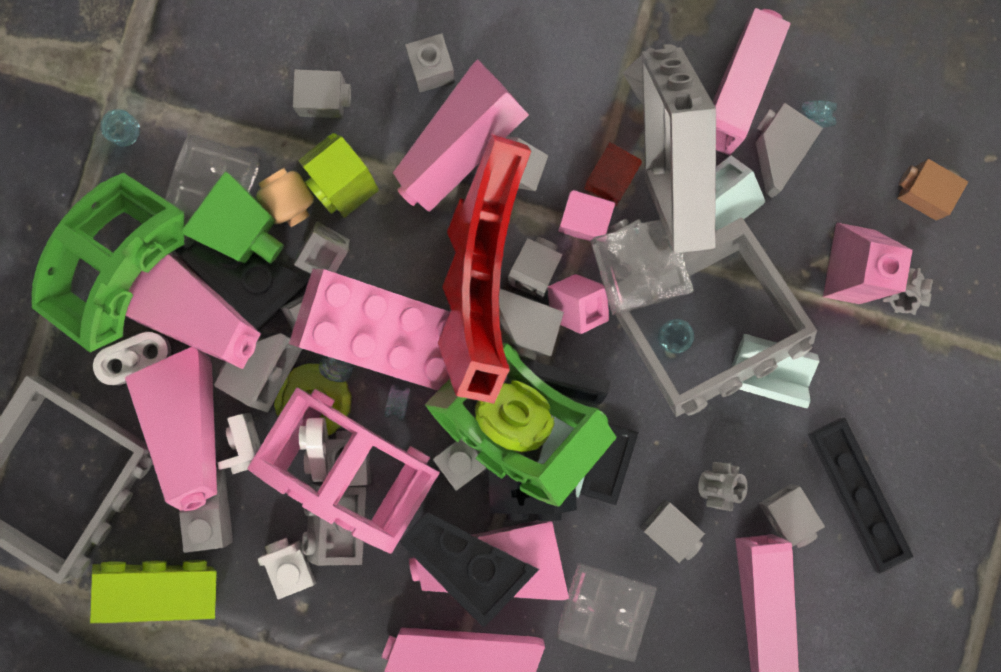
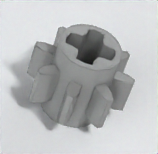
[883,268,933,315]
[698,462,747,511]

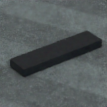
[808,418,914,574]

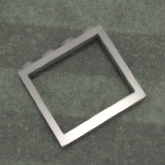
[642,44,716,253]
[606,217,817,417]
[0,376,153,584]

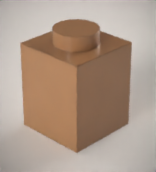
[897,159,968,221]

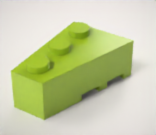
[298,133,379,218]
[90,560,216,624]

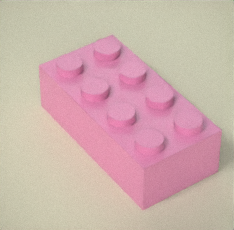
[289,269,450,390]

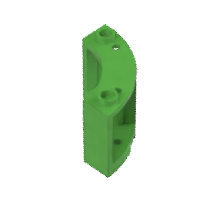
[32,173,184,352]
[425,343,617,507]

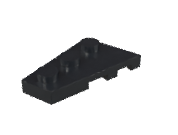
[175,237,310,332]
[398,513,540,628]

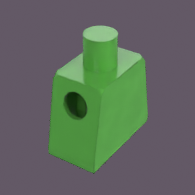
[181,171,284,263]

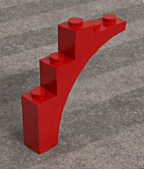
[438,134,531,404]

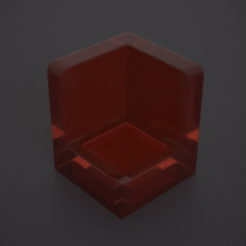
[584,142,642,207]

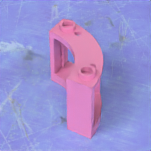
[247,388,440,554]

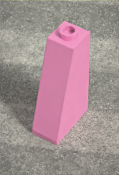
[712,8,791,156]
[393,59,529,212]
[823,223,912,304]
[126,253,261,369]
[125,347,217,511]
[409,520,569,600]
[735,534,799,672]
[381,627,545,672]

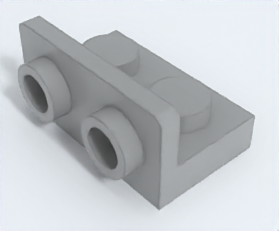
[301,484,366,566]

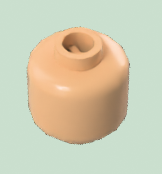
[256,168,314,227]

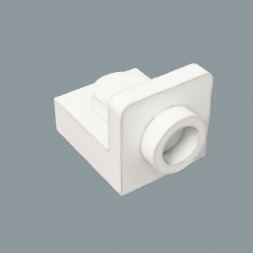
[217,413,261,474]
[258,538,316,599]

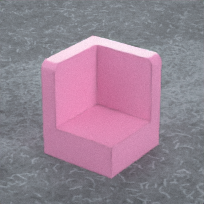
[558,190,615,245]
[548,275,609,334]

